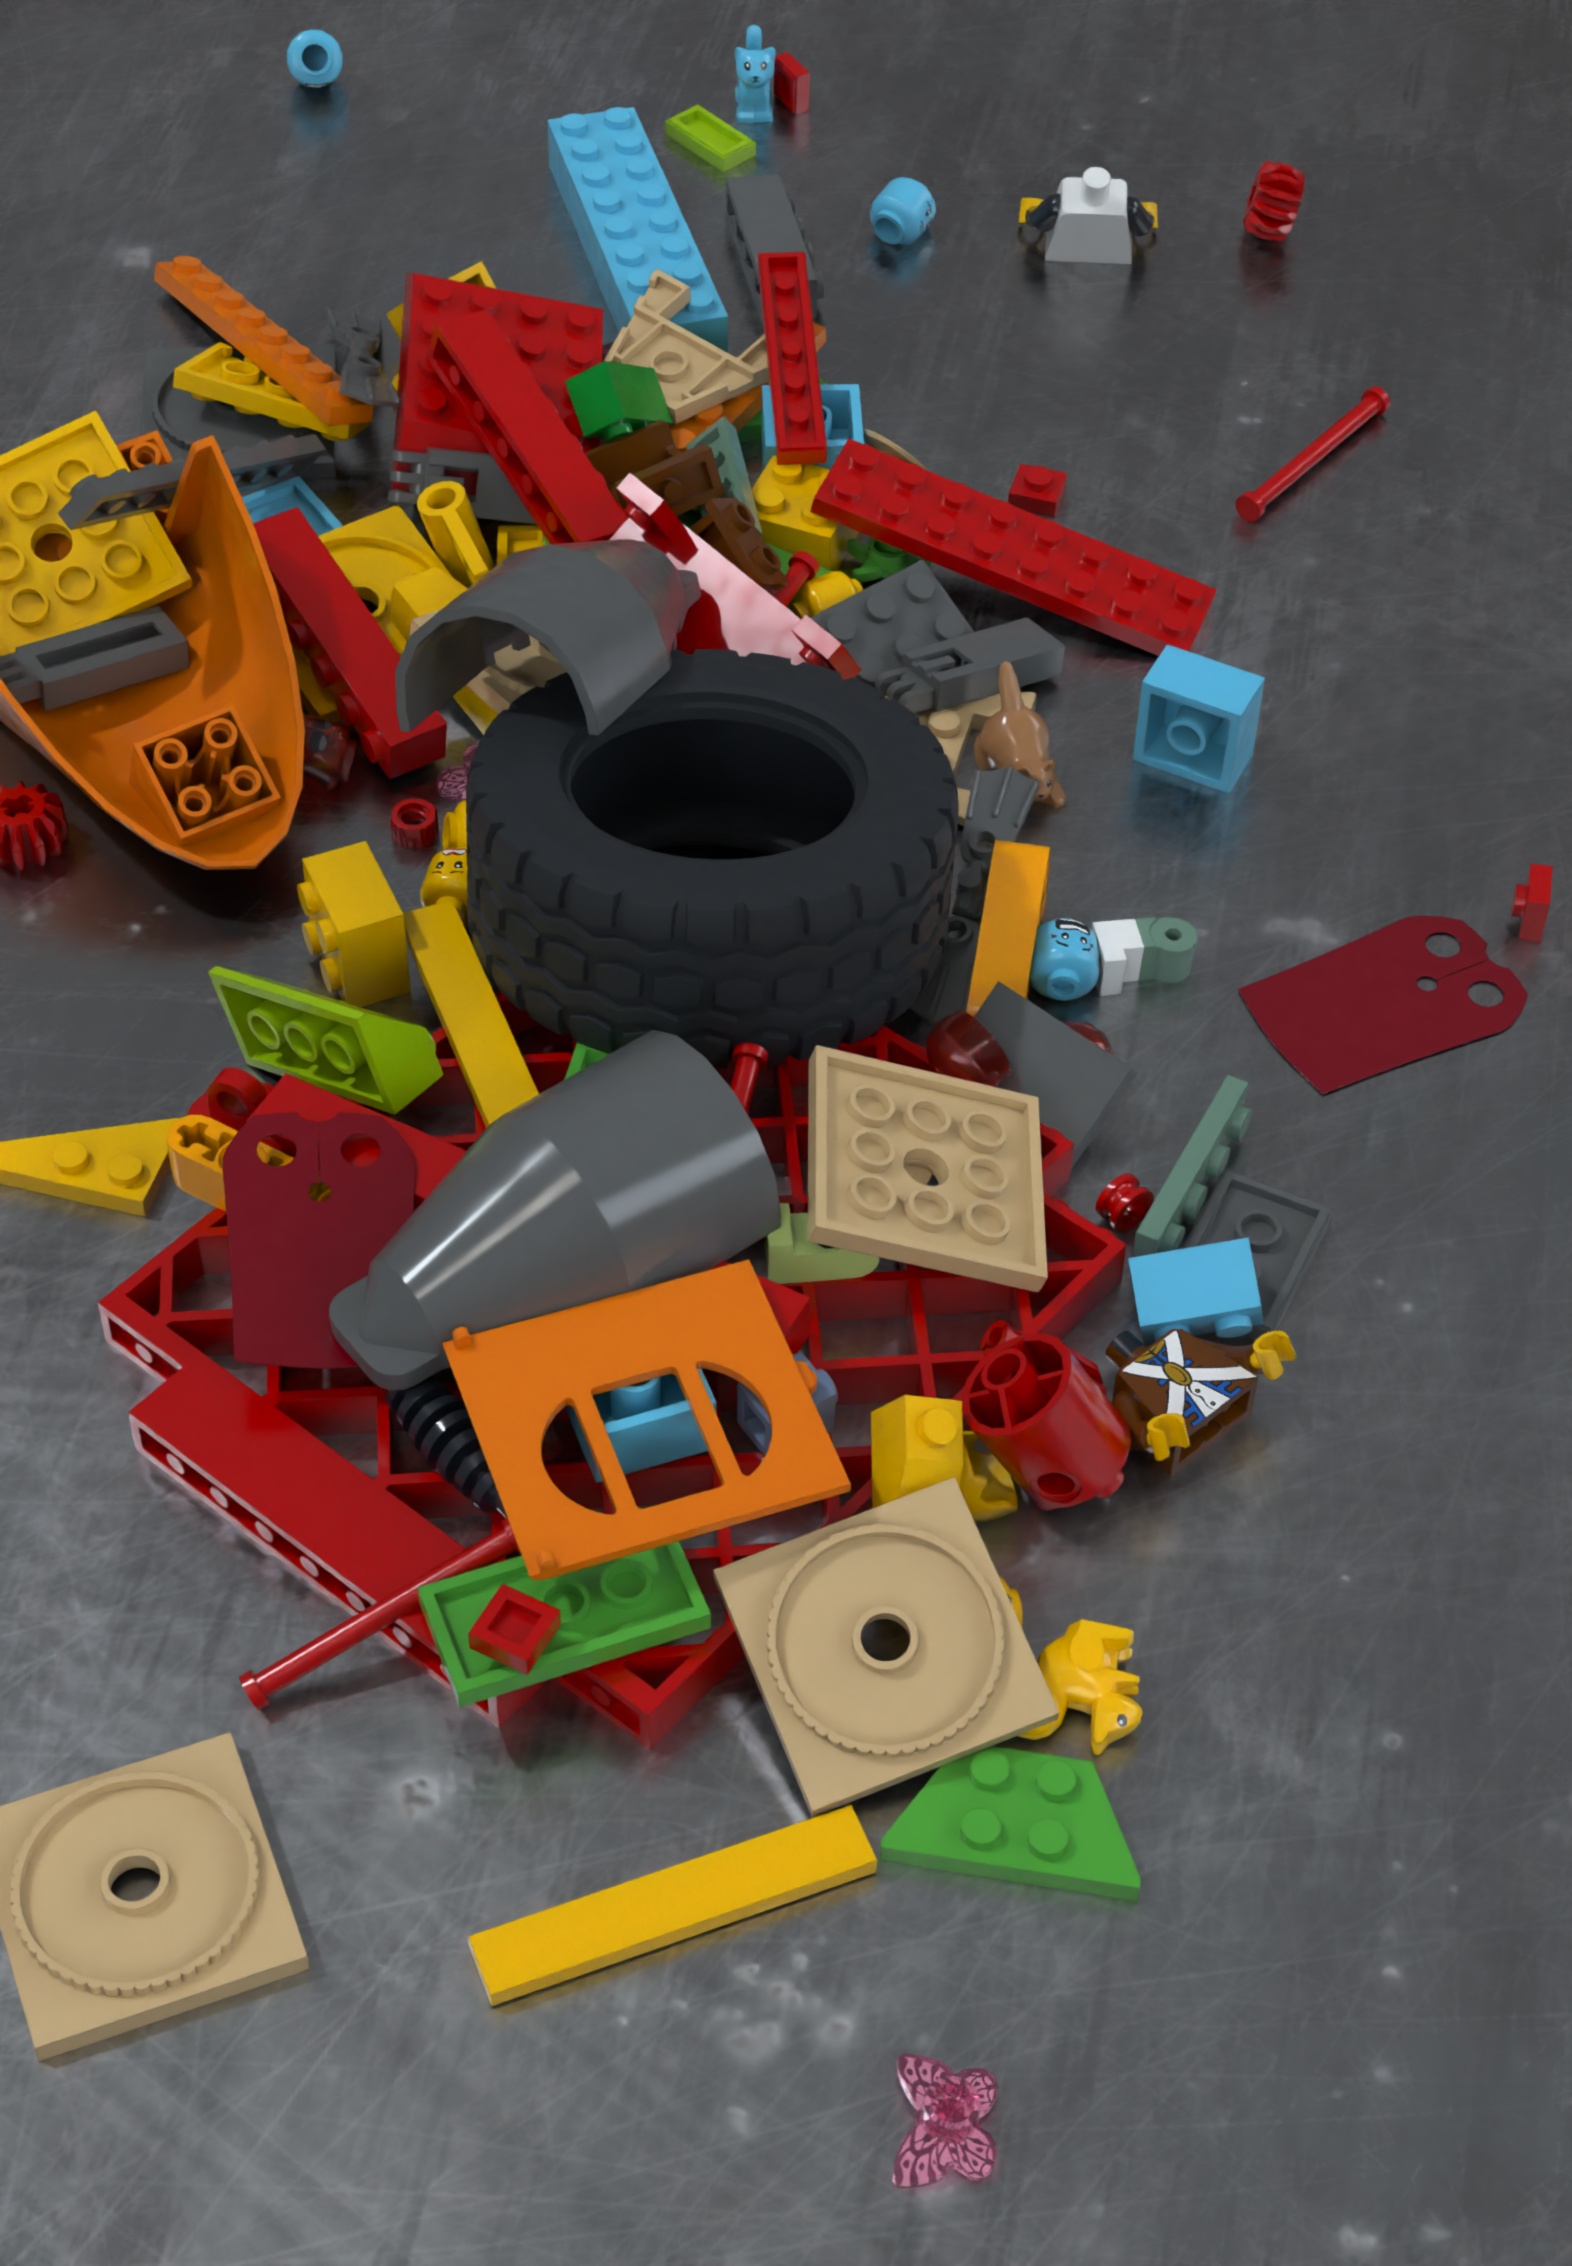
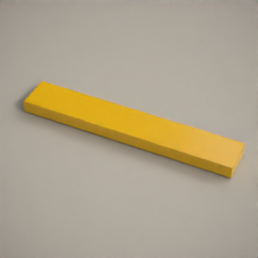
[403,900,539,1128]
[468,1805,877,2007]

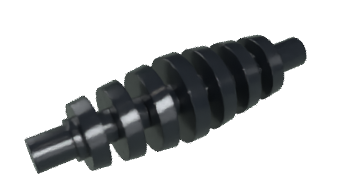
[385,1376,507,1518]

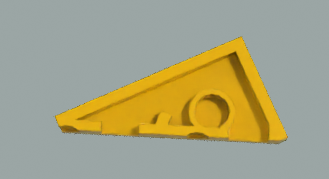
[0,1118,179,1217]

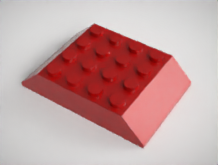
[391,272,603,495]

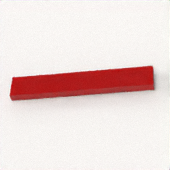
[758,252,827,465]

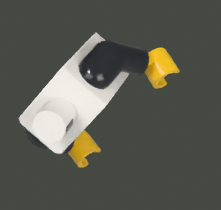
[1018,167,1158,264]

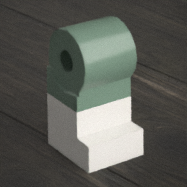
[1092,917,1197,997]

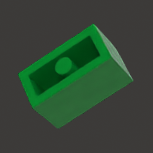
[565,361,673,443]

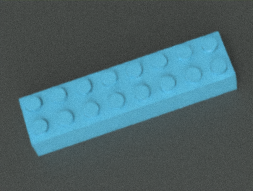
[547,107,728,353]

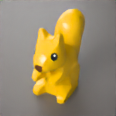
[1018,1619,1143,1756]

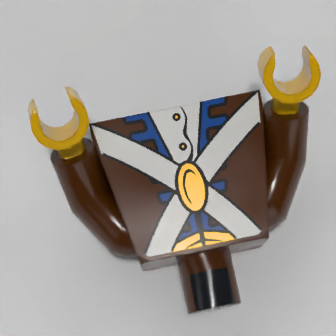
[1105,1329,1297,1476]

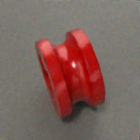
[1095,1173,1154,1233]

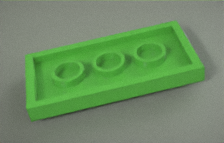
[417,1541,711,1708]

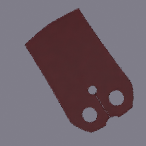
[1238,916,1528,1094]
[222,1112,415,1369]

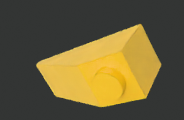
[871,1395,964,1508]

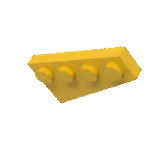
[173,342,370,441]

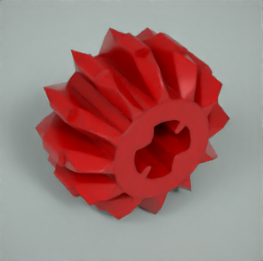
[1242,161,1305,242]
[0,780,69,871]

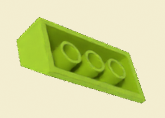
[208,966,444,1115]

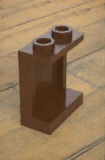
[584,420,725,516]
[690,498,789,596]

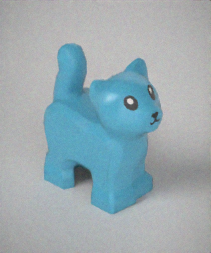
[734,25,776,124]

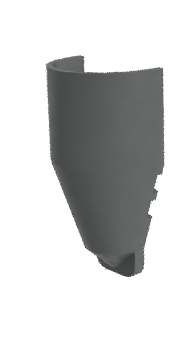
[395,539,701,735]
[329,1029,781,1390]

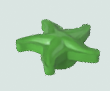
[847,538,931,582]

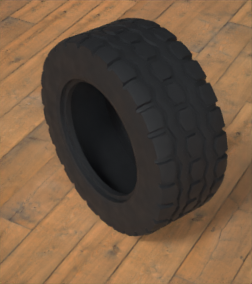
[466,649,959,1069]

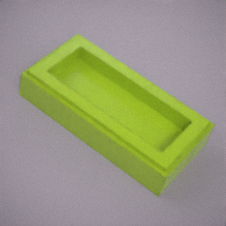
[665,104,756,172]

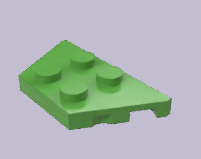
[879,1746,1141,1901]

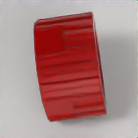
[390,799,439,850]

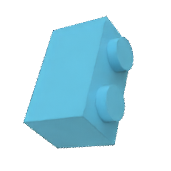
[1128,1237,1263,1344]

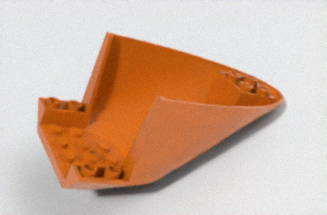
[0,430,305,870]

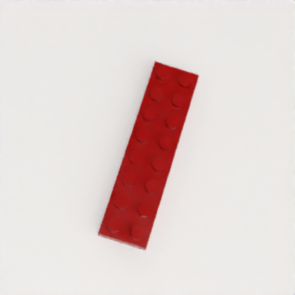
[810,438,1217,656]

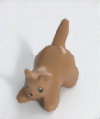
[974,661,1067,808]

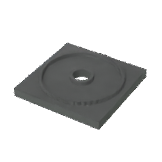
[140,343,337,479]

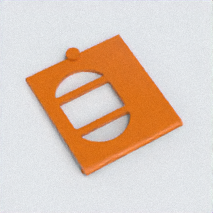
[442,1259,851,1580]

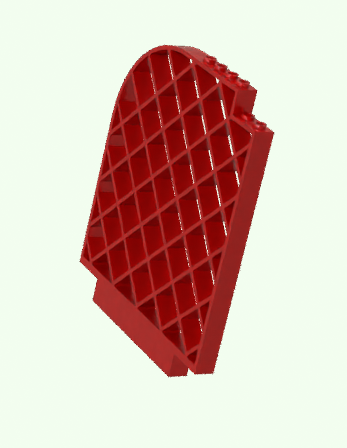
[98,992,1127,1750]

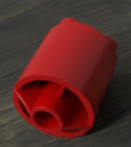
[961,1333,1131,1511]

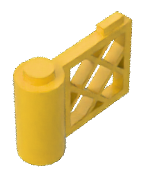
[417,481,494,588]

